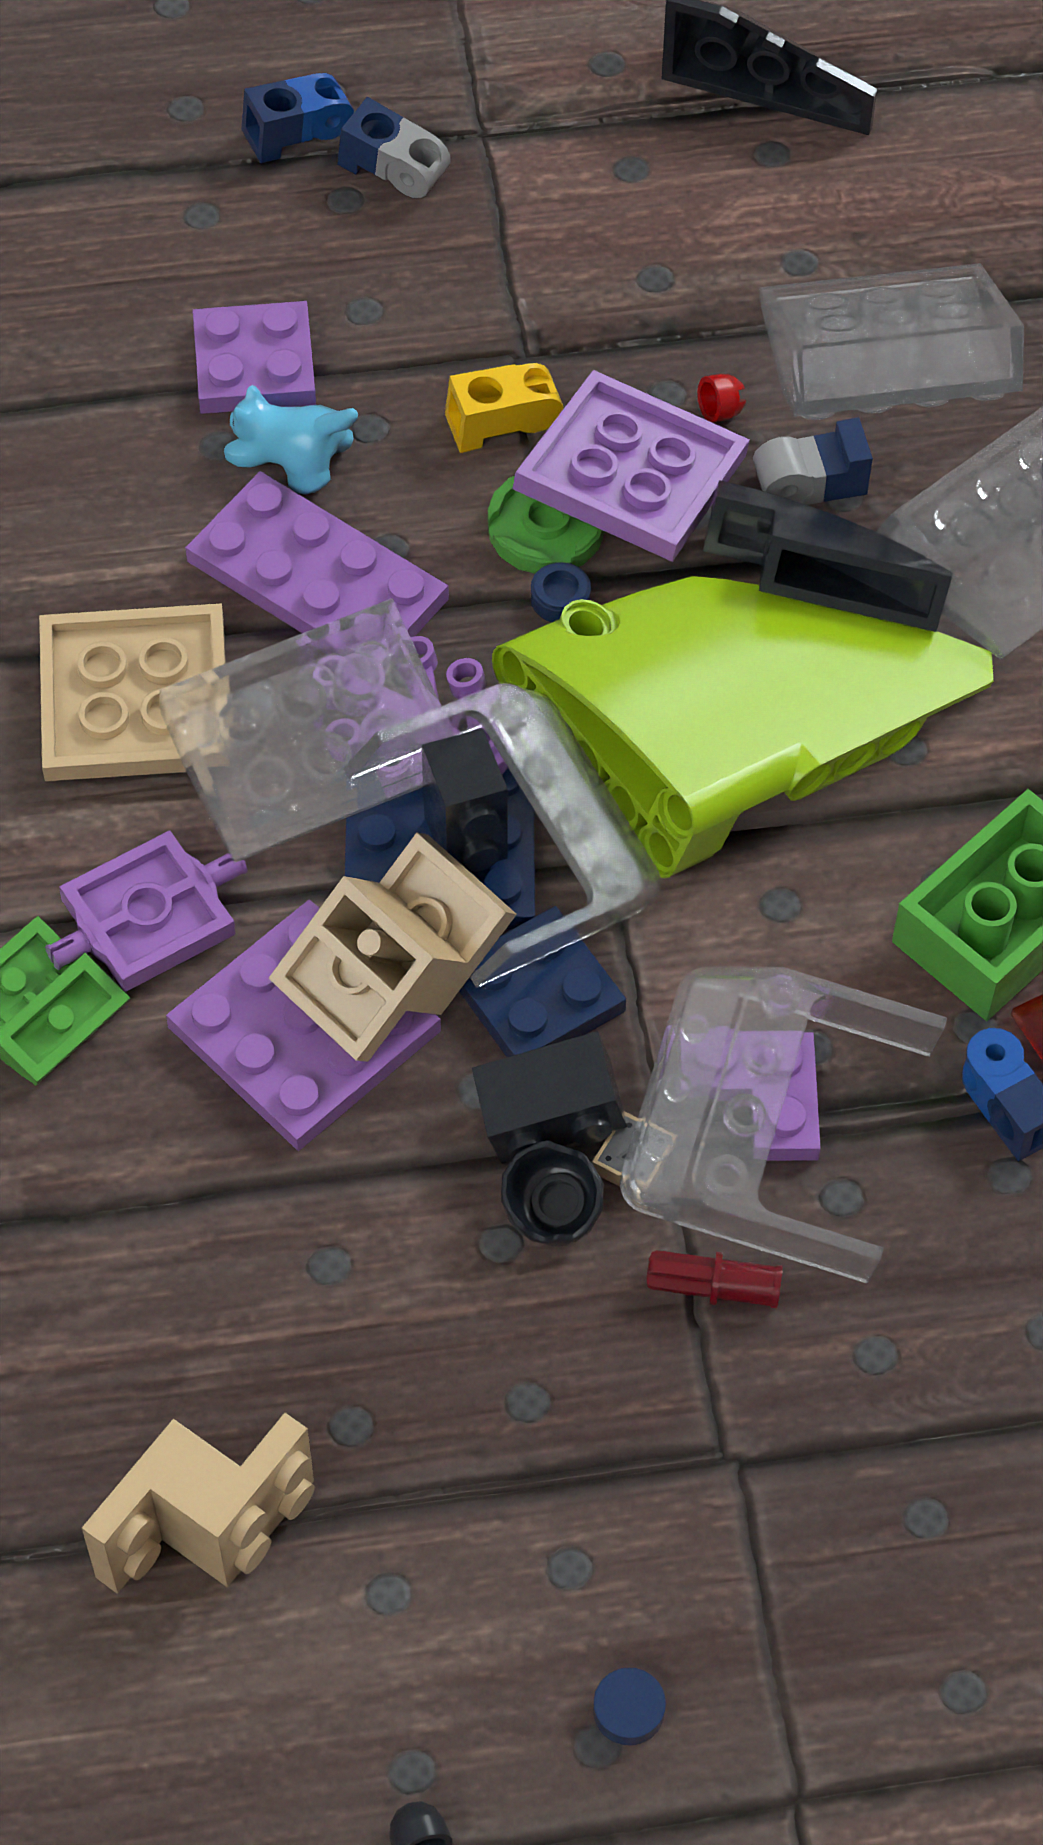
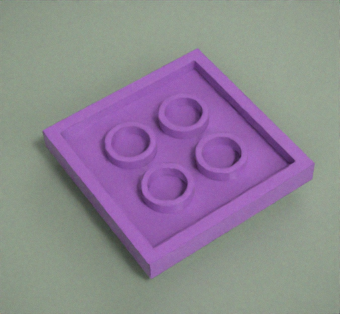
[513,370,750,562]
[166,899,441,1152]

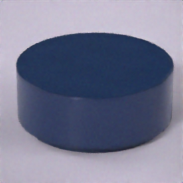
[531,562,591,622]
[593,1668,666,1745]

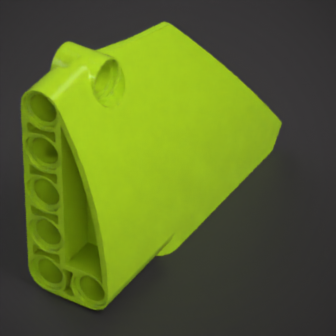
[492,576,994,878]

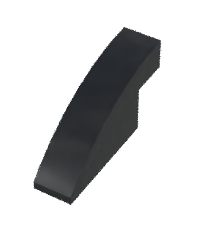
[703,480,952,632]

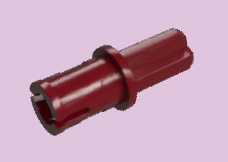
[646,1250,783,1308]

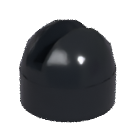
[389,1801,453,1845]

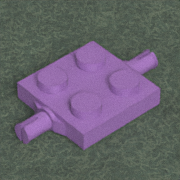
[45,830,248,992]

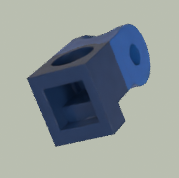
[241,73,354,163]
[962,1028,1043,1162]

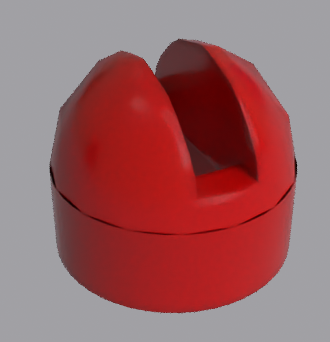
[697,374,746,423]

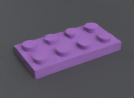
[185,471,449,679]

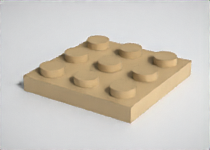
[39,603,231,781]

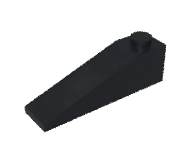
[661,0,877,135]

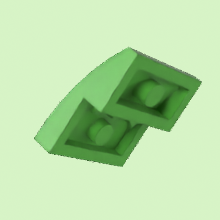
[0,916,130,1085]

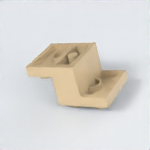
[269,832,517,1062]
[82,1413,315,1594]

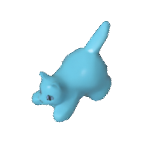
[224,385,358,494]

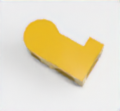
[445,363,564,453]

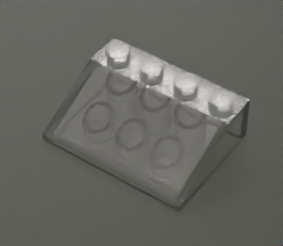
[759,263,1024,420]
[876,406,1043,660]
[159,598,455,863]

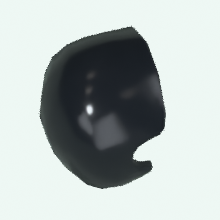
[501,1140,604,1246]

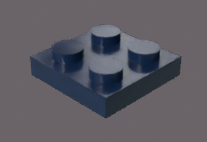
[459,906,626,1057]

